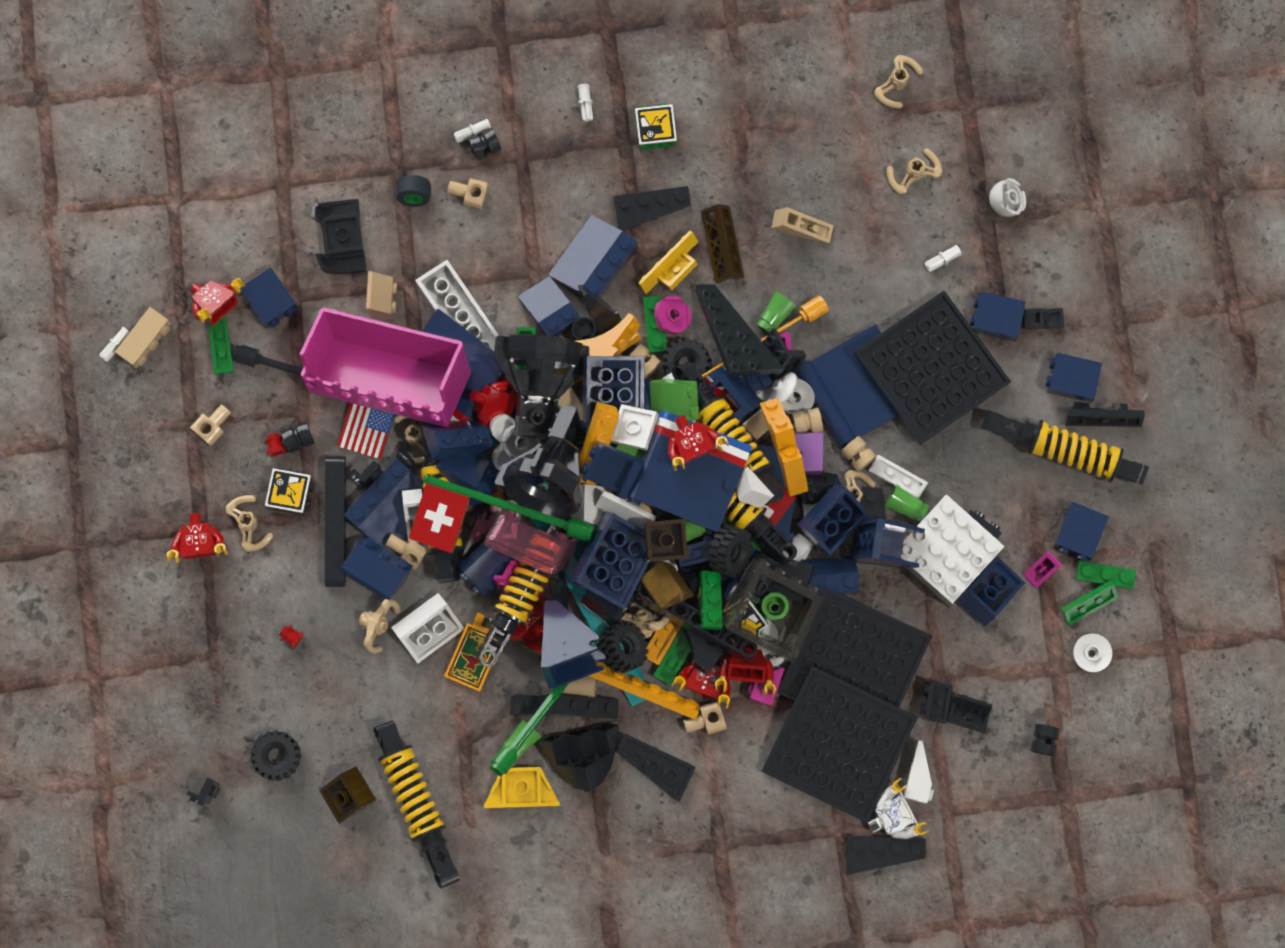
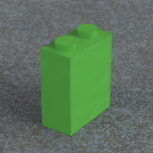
[649,379,699,421]

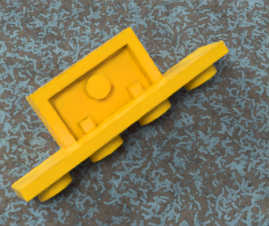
[638,231,698,294]

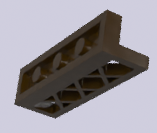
[701,204,744,283]

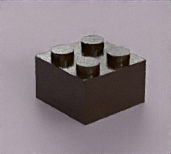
[644,519,688,562]

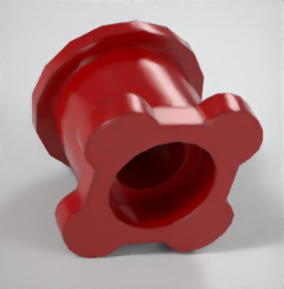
[265,433,288,457]
[279,625,304,650]

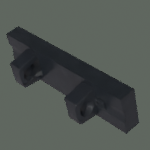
[1065,403,1145,427]

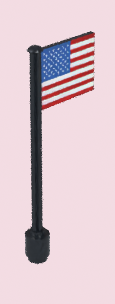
[232,345,395,460]

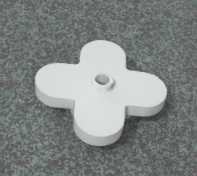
[489,413,540,470]

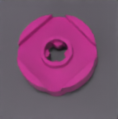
[654,296,691,335]

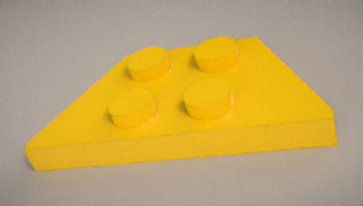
[484,767,560,809]

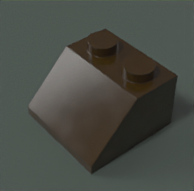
[319,766,376,824]

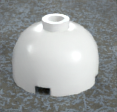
[989,178,1026,217]

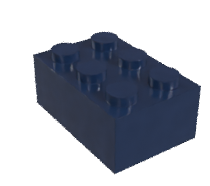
[797,483,869,556]

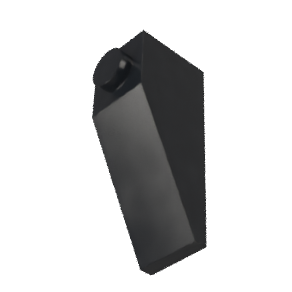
[578,285,621,336]

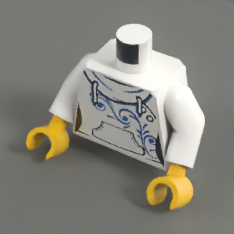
[868,778,929,839]

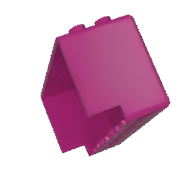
[299,308,471,427]

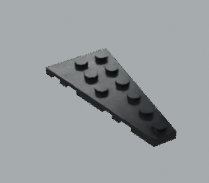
[695,284,784,377]

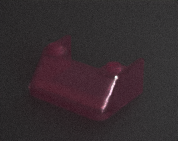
[484,509,579,574]

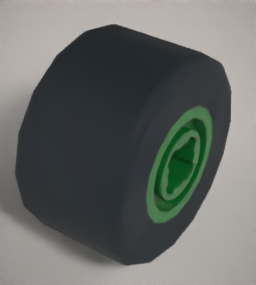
[397,175,431,207]

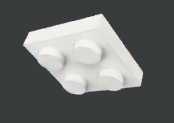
[611,404,659,451]

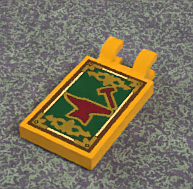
[444,612,499,692]

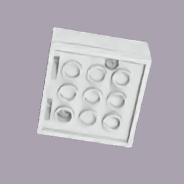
[901,494,1005,607]

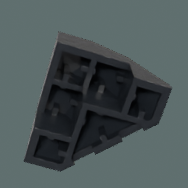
[537,722,619,792]

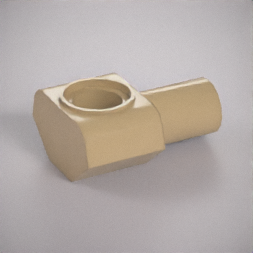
[447,178,489,209]
[190,404,231,446]
[385,534,427,570]
[683,701,727,735]

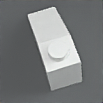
[402,489,428,549]
[903,740,934,804]

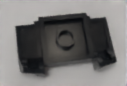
[311,199,367,274]

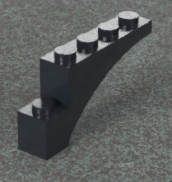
[675,601,722,677]
[510,694,619,719]

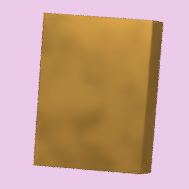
[640,561,694,611]

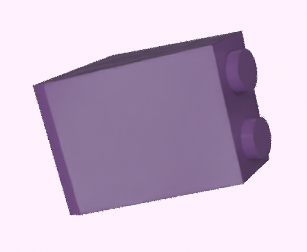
[771,433,823,476]

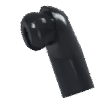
[396,441,415,468]

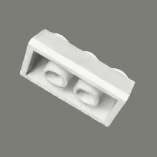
[391,593,464,663]

